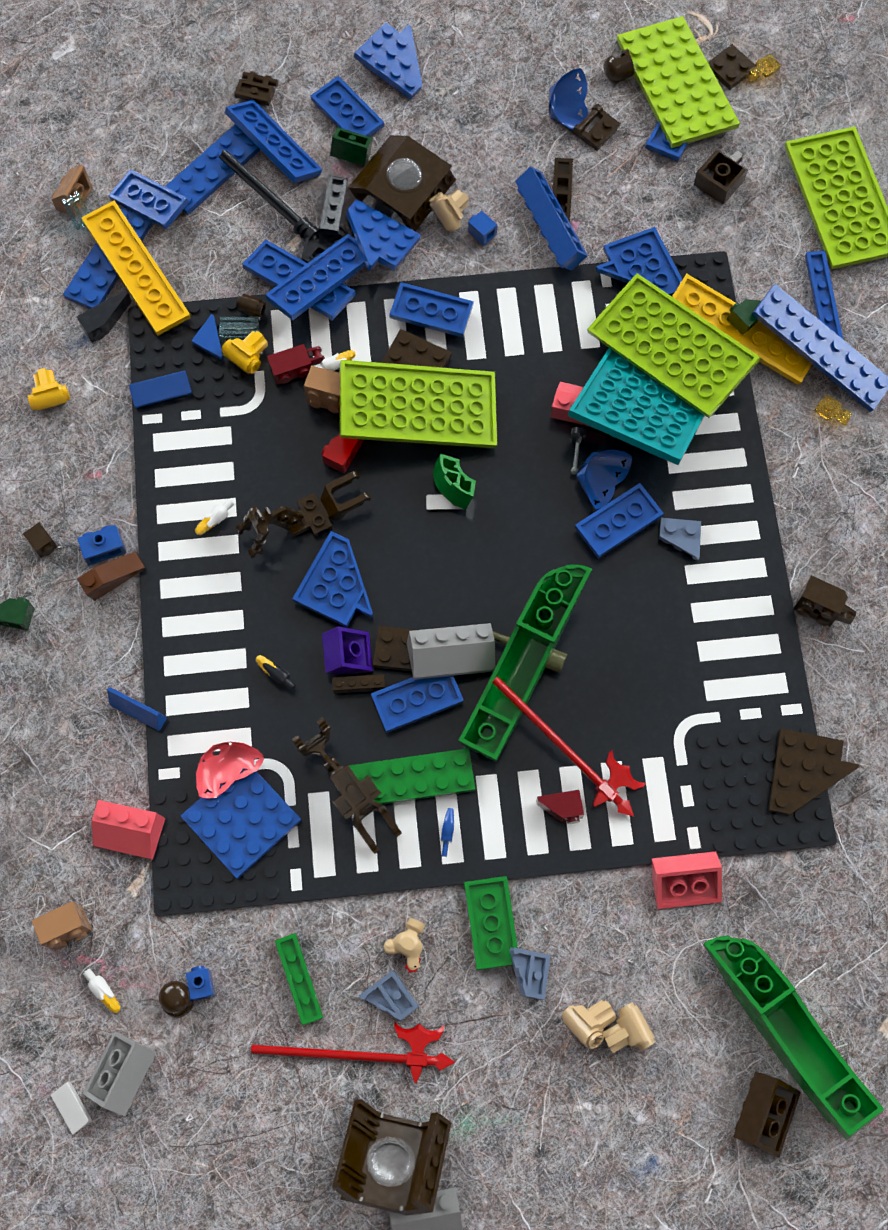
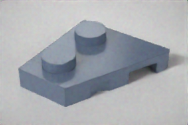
[659,518,701,560]
[509,947,550,1000]
[359,970,420,1020]

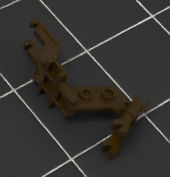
[236,471,371,558]
[291,717,402,854]

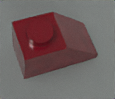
[536,790,584,824]

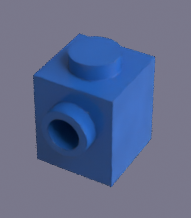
[468,211,498,246]
[186,966,215,1001]

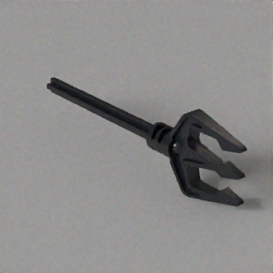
[219,150,348,263]

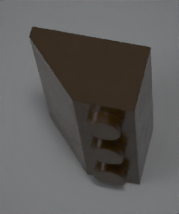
[733,1071,801,1158]

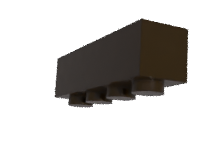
[332,674,385,694]

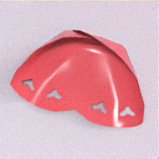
[196,741,264,798]

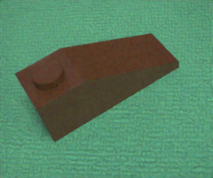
[77,551,146,601]

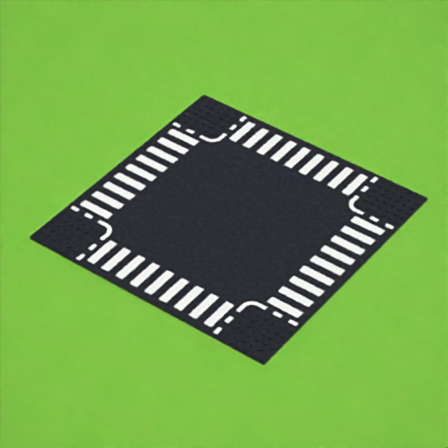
[128,251,837,917]

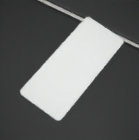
[426,495,462,510]

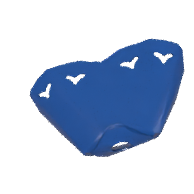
[549,68,588,130]
[577,450,632,509]

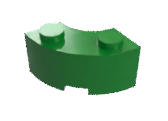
[433,454,476,510]

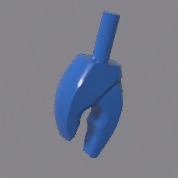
[441,808,454,857]

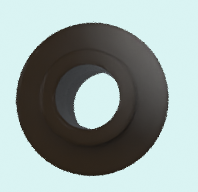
[236,294,266,318]

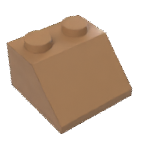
[52,165,93,217]

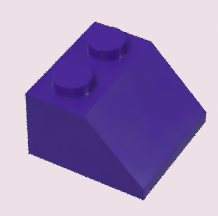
[322,626,373,676]

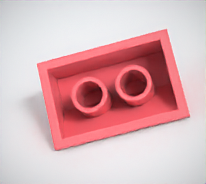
[551,382,591,427]
[91,800,165,860]
[652,852,722,909]

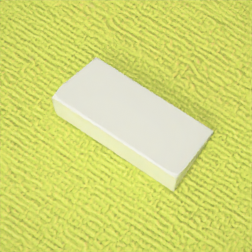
[51,1082,93,1135]

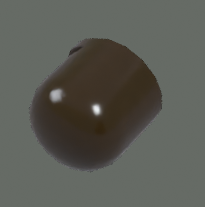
[604,49,634,82]
[159,980,194,1018]

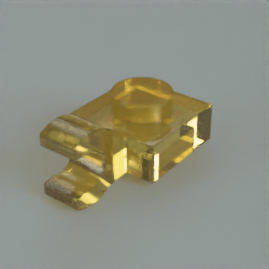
[747,53,781,82]
[814,394,852,425]

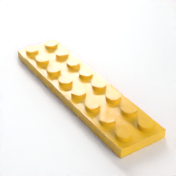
[81,201,191,336]
[672,273,812,385]

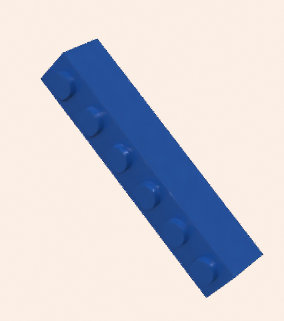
[515,166,588,271]

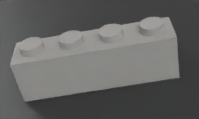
[407,623,495,680]

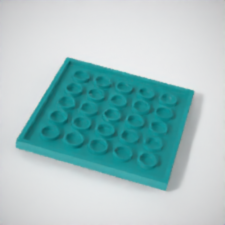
[567,348,705,465]

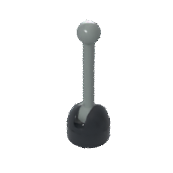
[571,427,587,475]

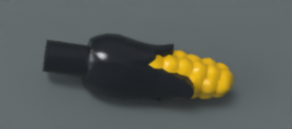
[256,655,296,691]

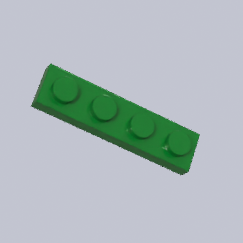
[275,933,324,1026]

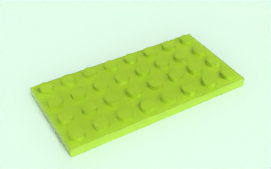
[617,16,740,148]
[784,126,888,270]
[587,273,760,418]
[340,360,497,448]

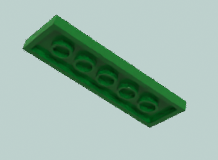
[349,748,475,804]

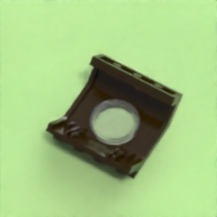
[348,135,456,232]
[332,1099,452,1215]

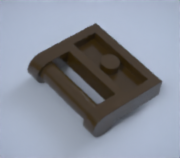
[573,104,621,151]

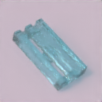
[61,191,89,230]
[219,317,259,337]

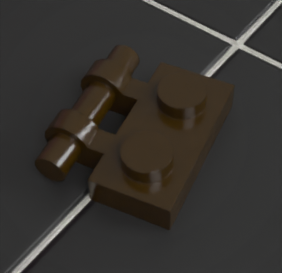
[234,71,279,106]

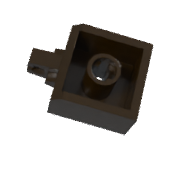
[693,150,748,205]
[794,575,857,626]

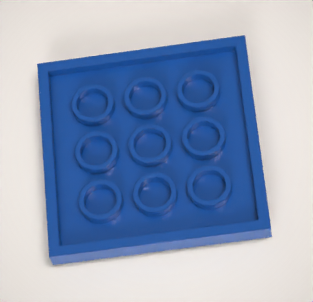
[181,768,302,880]

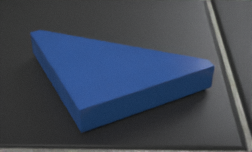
[192,314,223,360]

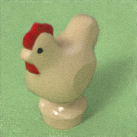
[383,918,425,973]

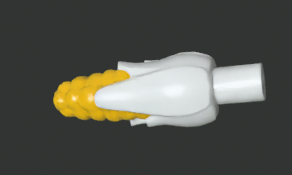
[318,350,356,371]
[195,499,234,535]
[83,968,121,1013]

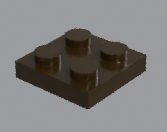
[708,44,757,90]
[373,626,415,671]

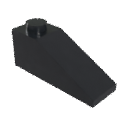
[76,289,132,343]

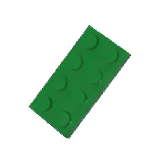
[464,876,518,970]

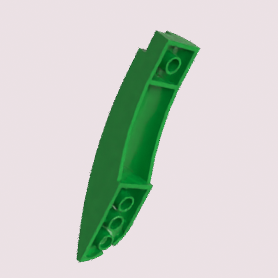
[458,564,592,762]

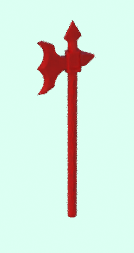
[492,676,646,817]
[251,1022,456,1083]

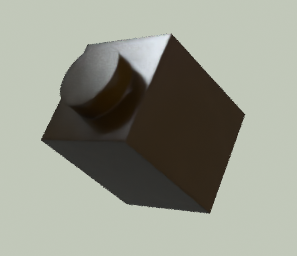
[23,522,57,558]

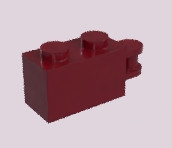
[267,344,325,385]

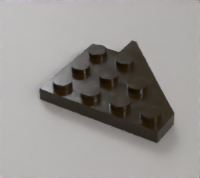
[381,329,452,368]
[768,728,859,815]

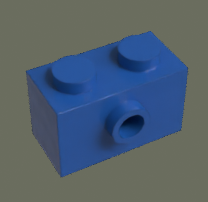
[77,525,127,566]

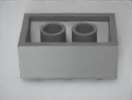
[83,1031,156,1116]
[389,1186,463,1230]

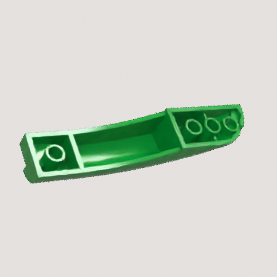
[703,936,884,1141]

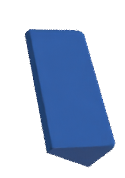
[129,371,192,408]
[107,687,167,731]

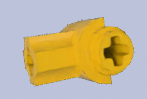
[221,331,268,374]
[27,368,71,411]

